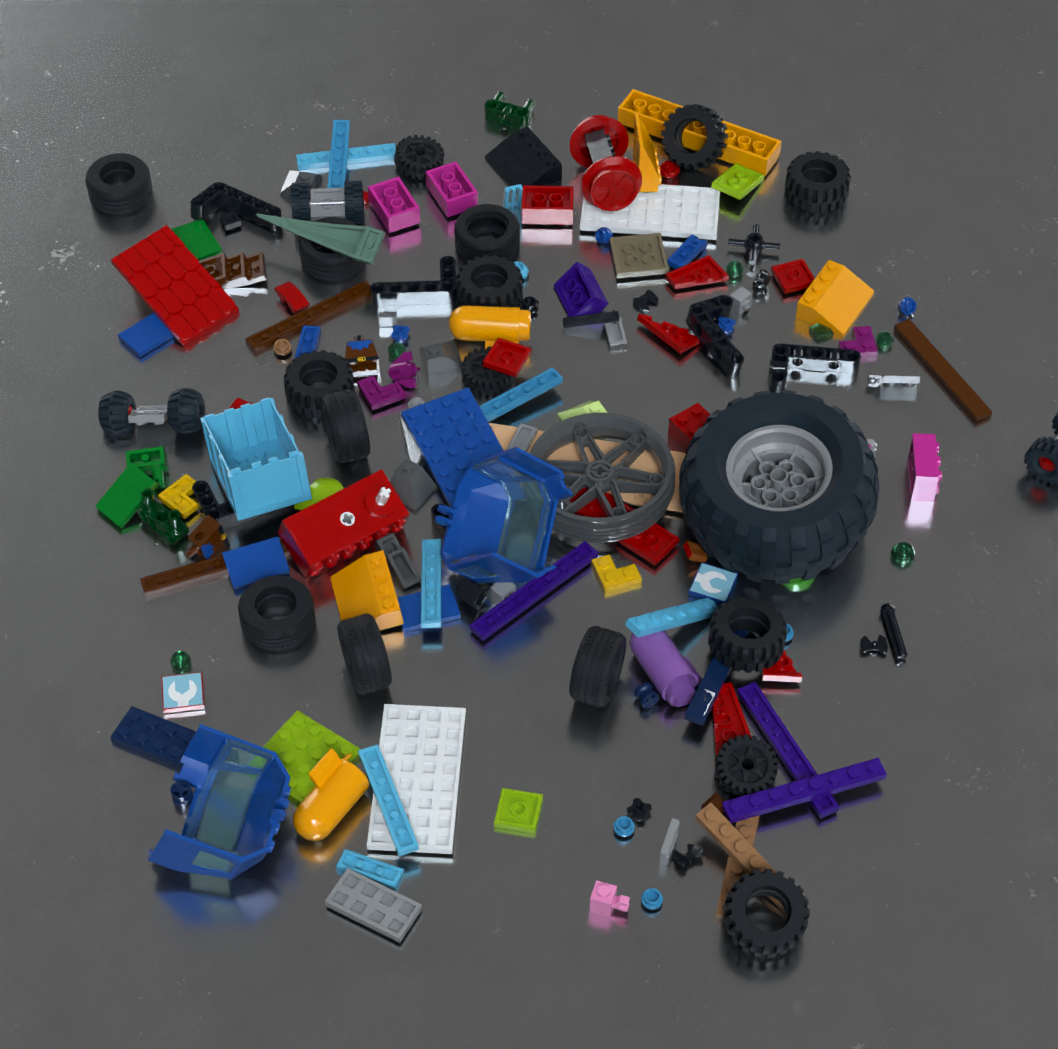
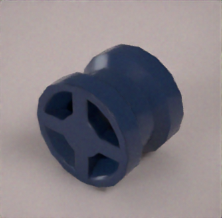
[634,682,660,708]
[170,780,193,807]

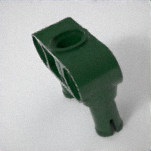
[484,91,535,129]
[137,488,189,544]

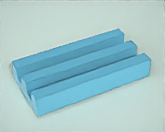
[503,184,523,210]

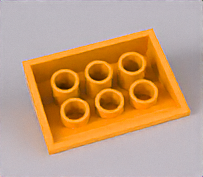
[633,113,661,192]
[796,260,874,337]
[330,550,404,630]

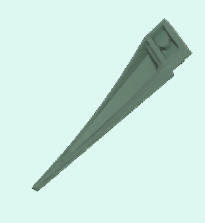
[256,214,385,265]

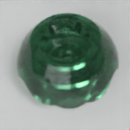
[891,542,916,564]

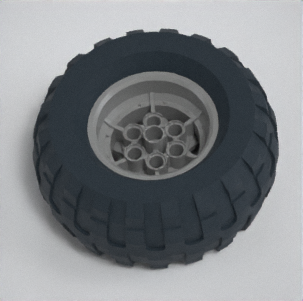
[679,390,879,584]

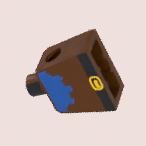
[345,335,380,374]
[184,515,230,562]

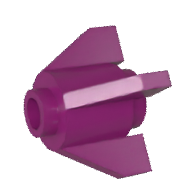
[388,351,421,388]

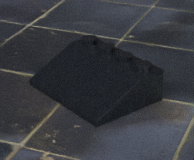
[485,126,562,194]

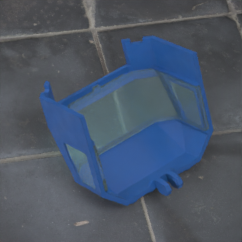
[435,447,573,583]
[148,724,291,880]

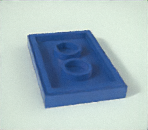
[118,313,175,357]
[222,537,290,590]
[397,584,461,633]

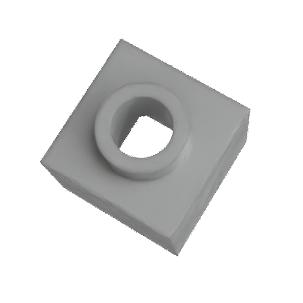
[730,287,752,314]
[491,583,516,604]

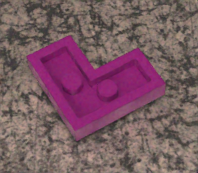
[838,326,878,358]
[357,375,406,410]

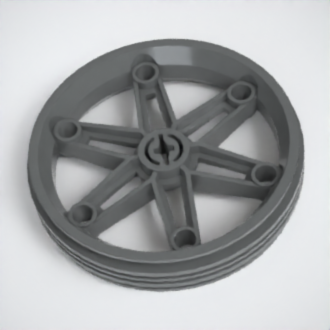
[525,413,675,543]

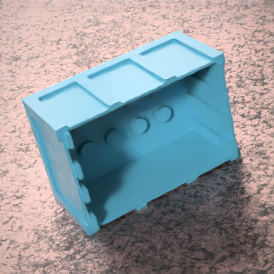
[200,397,312,521]

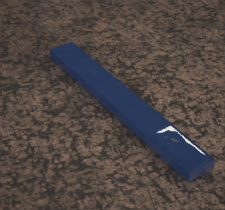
[684,630,750,726]

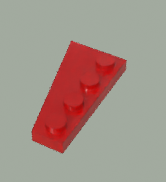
[713,682,752,758]

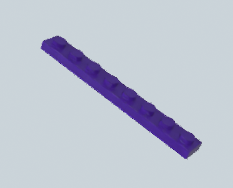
[469,541,598,641]
[737,682,839,819]
[722,757,887,823]

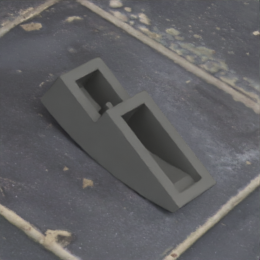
[375,533,421,589]

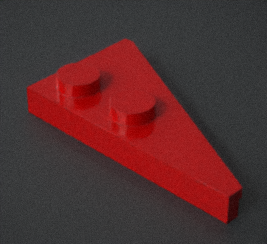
[637,313,701,354]
[760,636,802,682]

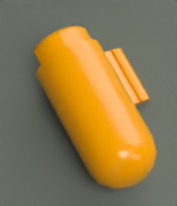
[448,306,531,349]
[293,748,369,841]

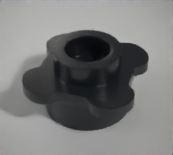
[520,296,539,313]
[627,798,652,820]

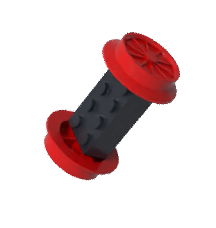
[569,115,642,211]

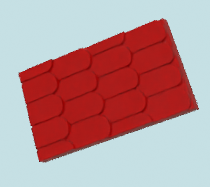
[111,225,239,348]

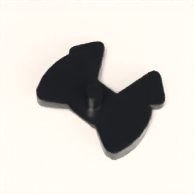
[633,290,659,312]
[860,635,888,654]
[671,844,704,866]

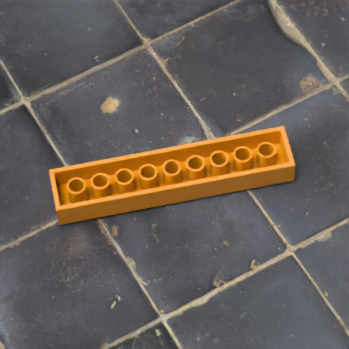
[618,89,781,176]

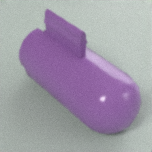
[629,630,702,707]

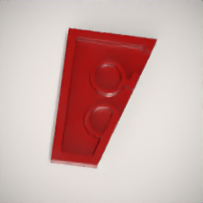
[666,255,729,289]

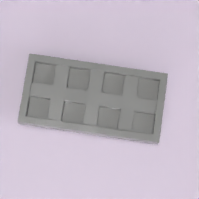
[325,868,422,943]

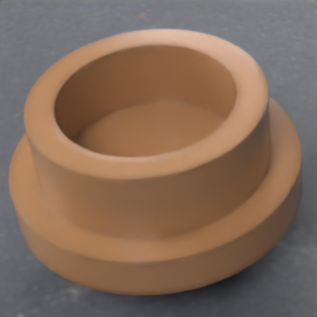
[273,339,292,355]

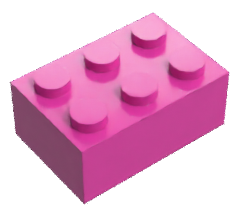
[426,162,478,218]
[368,177,420,233]
[908,433,942,502]

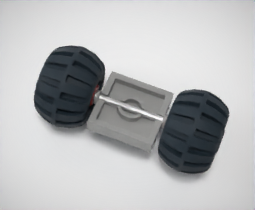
[98,388,205,436]

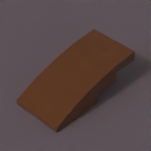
[199,251,267,289]

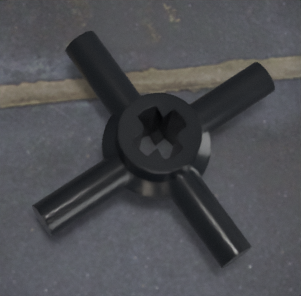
[728,224,781,265]

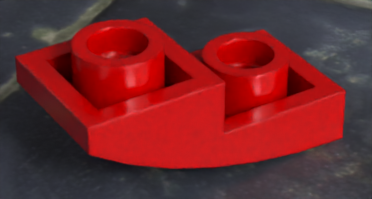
[274,281,310,314]

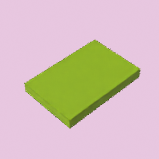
[711,163,765,200]

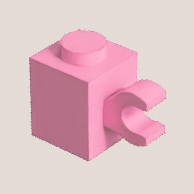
[590,880,630,917]

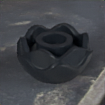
[752,269,771,290]

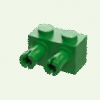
[126,446,168,489]

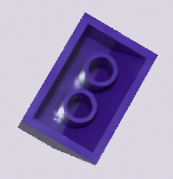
[554,262,609,317]

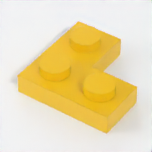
[158,474,198,519]
[591,554,642,593]

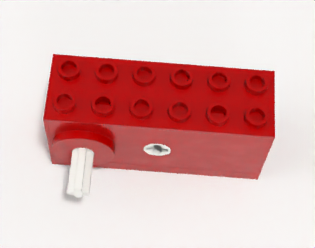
[278,469,410,578]

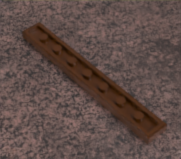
[245,280,371,353]
[894,319,992,422]
[140,538,291,597]

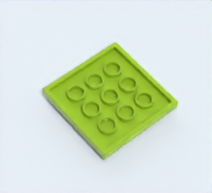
[248,710,361,804]

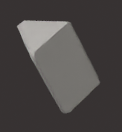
[379,311,397,327]

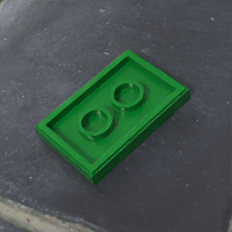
[171,220,223,261]
[95,462,158,528]

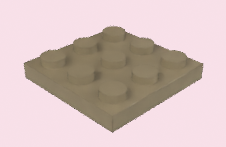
[609,233,669,278]

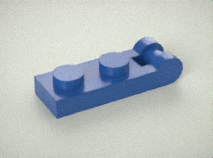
[667,234,708,269]

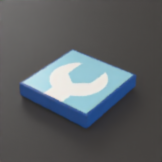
[688,562,738,605]

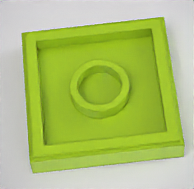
[494,788,543,834]

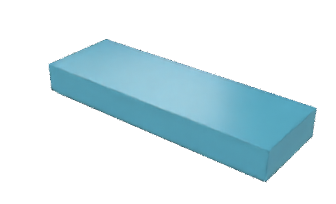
[336,849,404,890]

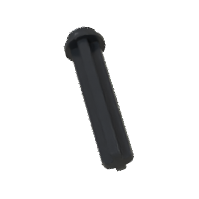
[563,309,620,328]
[880,603,908,660]

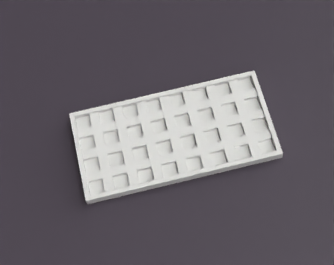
[580,184,720,240]
[367,704,466,854]

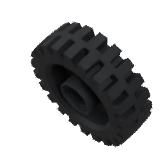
[395,135,444,180]
[461,346,515,396]
[715,735,778,797]

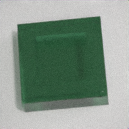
[809,323,834,341]

